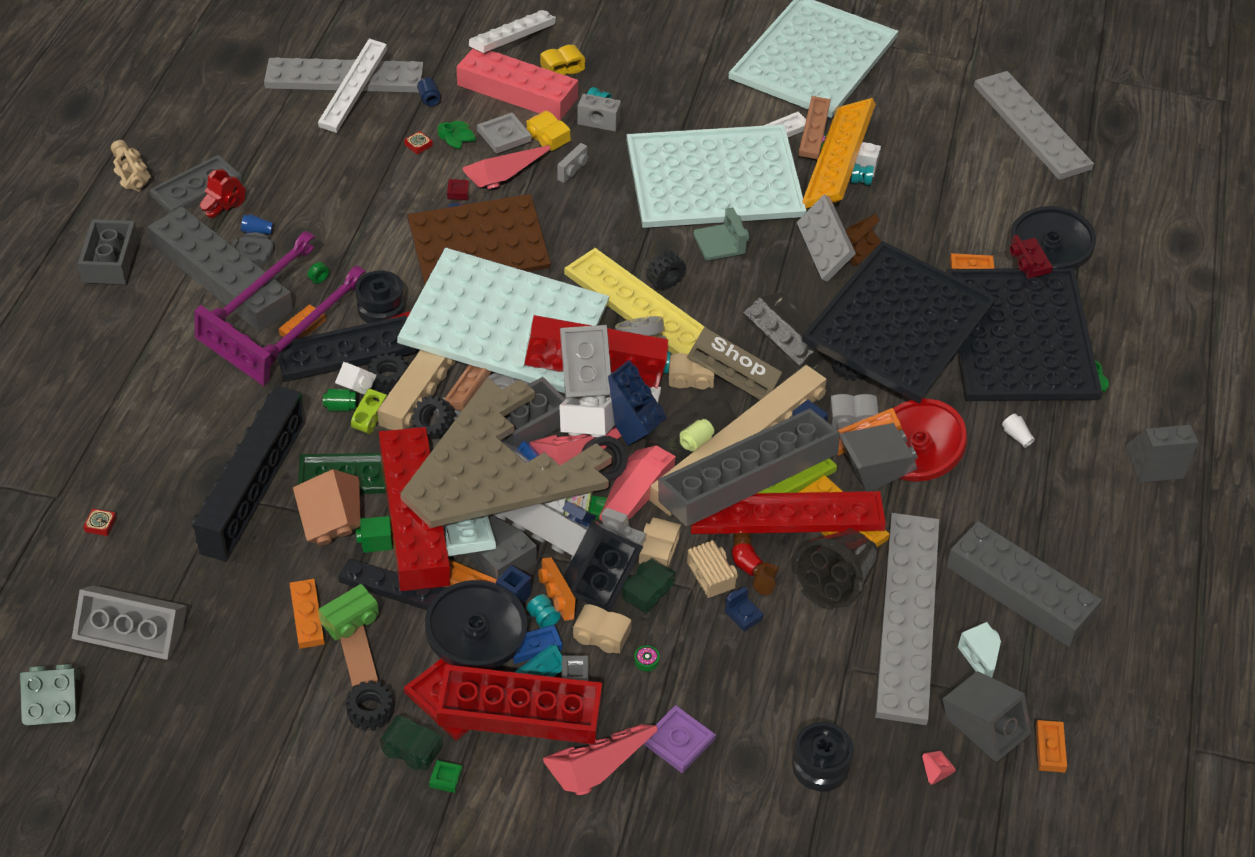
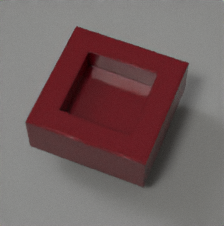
[447,179,469,200]

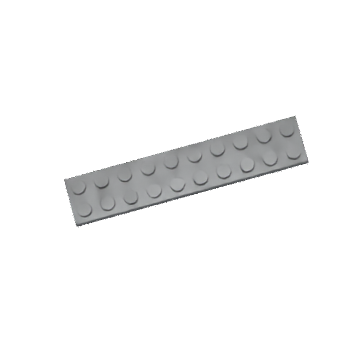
[875,513,939,725]

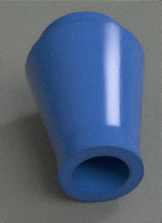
[241,214,273,235]

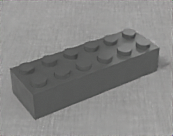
[946,521,1102,647]

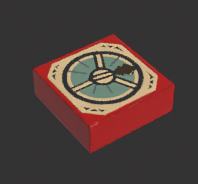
[404,131,433,155]
[83,508,117,536]

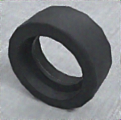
[582,436,628,480]

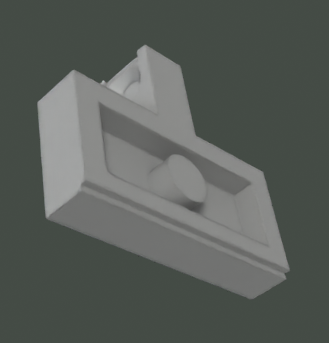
[601,508,646,545]

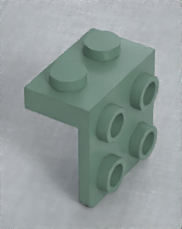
[693,207,749,260]
[20,664,80,725]

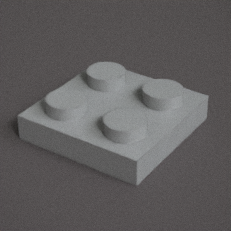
[477,113,531,154]

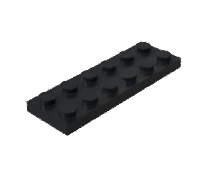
[275,315,416,382]

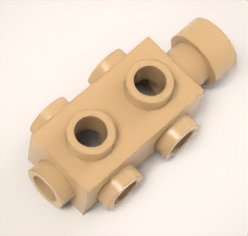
[111,140,151,192]

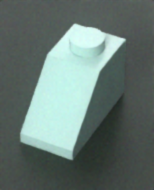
[958,622,1001,678]

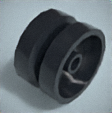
[355,270,405,323]
[792,722,854,792]

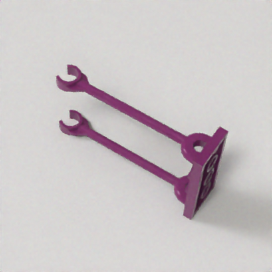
[194,231,366,386]

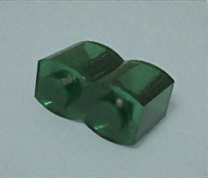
[622,558,676,613]
[380,715,443,771]

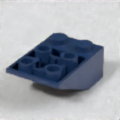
[608,359,667,445]

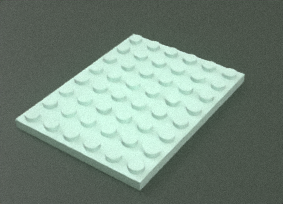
[729,0,898,118]
[626,124,806,228]
[397,248,609,393]

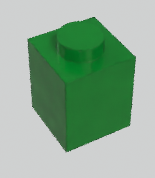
[356,516,392,553]

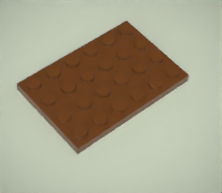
[407,194,551,286]

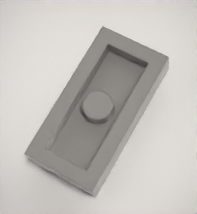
[557,143,588,183]

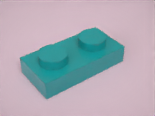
[514,644,562,677]

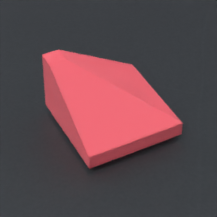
[922,751,956,785]

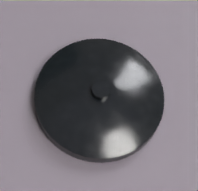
[1010,206,1096,269]
[425,580,527,669]

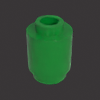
[323,389,357,412]

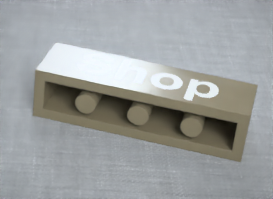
[687,327,782,400]

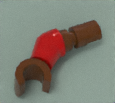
[732,533,779,596]

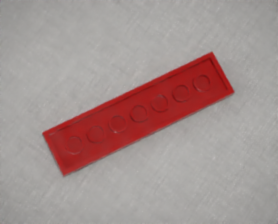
[691,491,886,534]

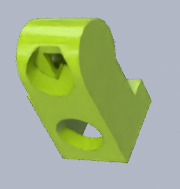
[351,388,387,434]

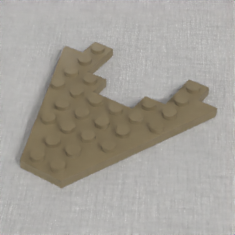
[400,378,612,528]

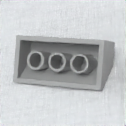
[72,585,187,660]

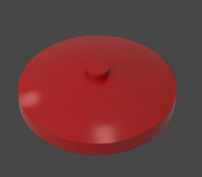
[893,399,968,482]

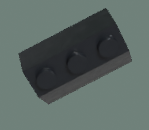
[563,520,643,612]

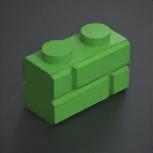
[318,584,379,641]

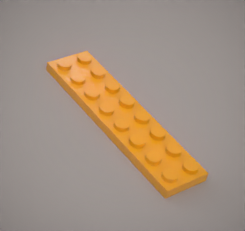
[802,98,876,208]

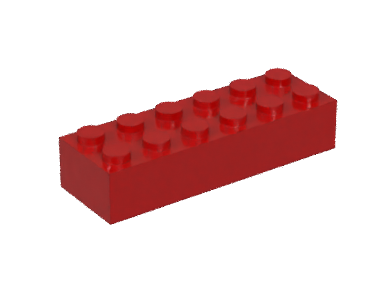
[524,315,668,389]
[436,665,602,744]

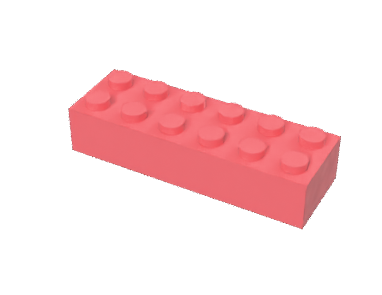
[457,48,578,120]

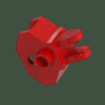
[199,169,246,218]

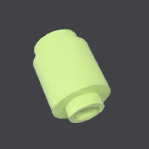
[680,419,714,451]

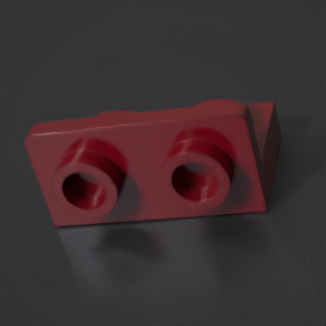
[1009,235,1053,279]

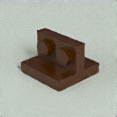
[845,214,881,267]

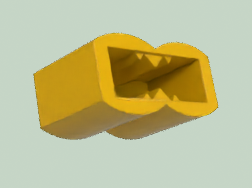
[540,45,585,75]
[526,111,571,151]

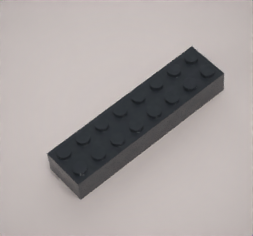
[192,385,306,562]

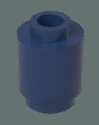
[417,78,441,107]

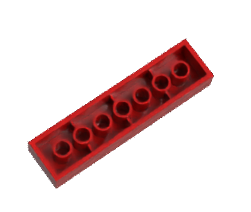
[379,427,450,591]

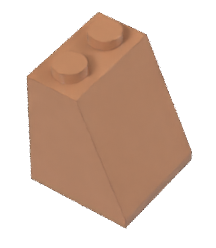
[293,469,360,546]

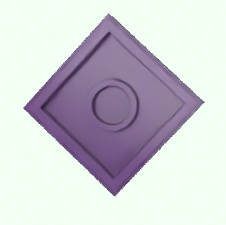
[644,705,716,773]

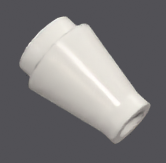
[1002,414,1035,448]

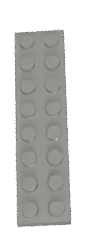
[264,57,424,92]
[974,71,1094,180]

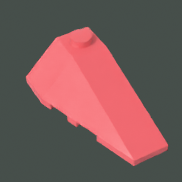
[463,145,550,189]
[530,425,621,465]
[599,445,676,521]
[543,724,658,795]

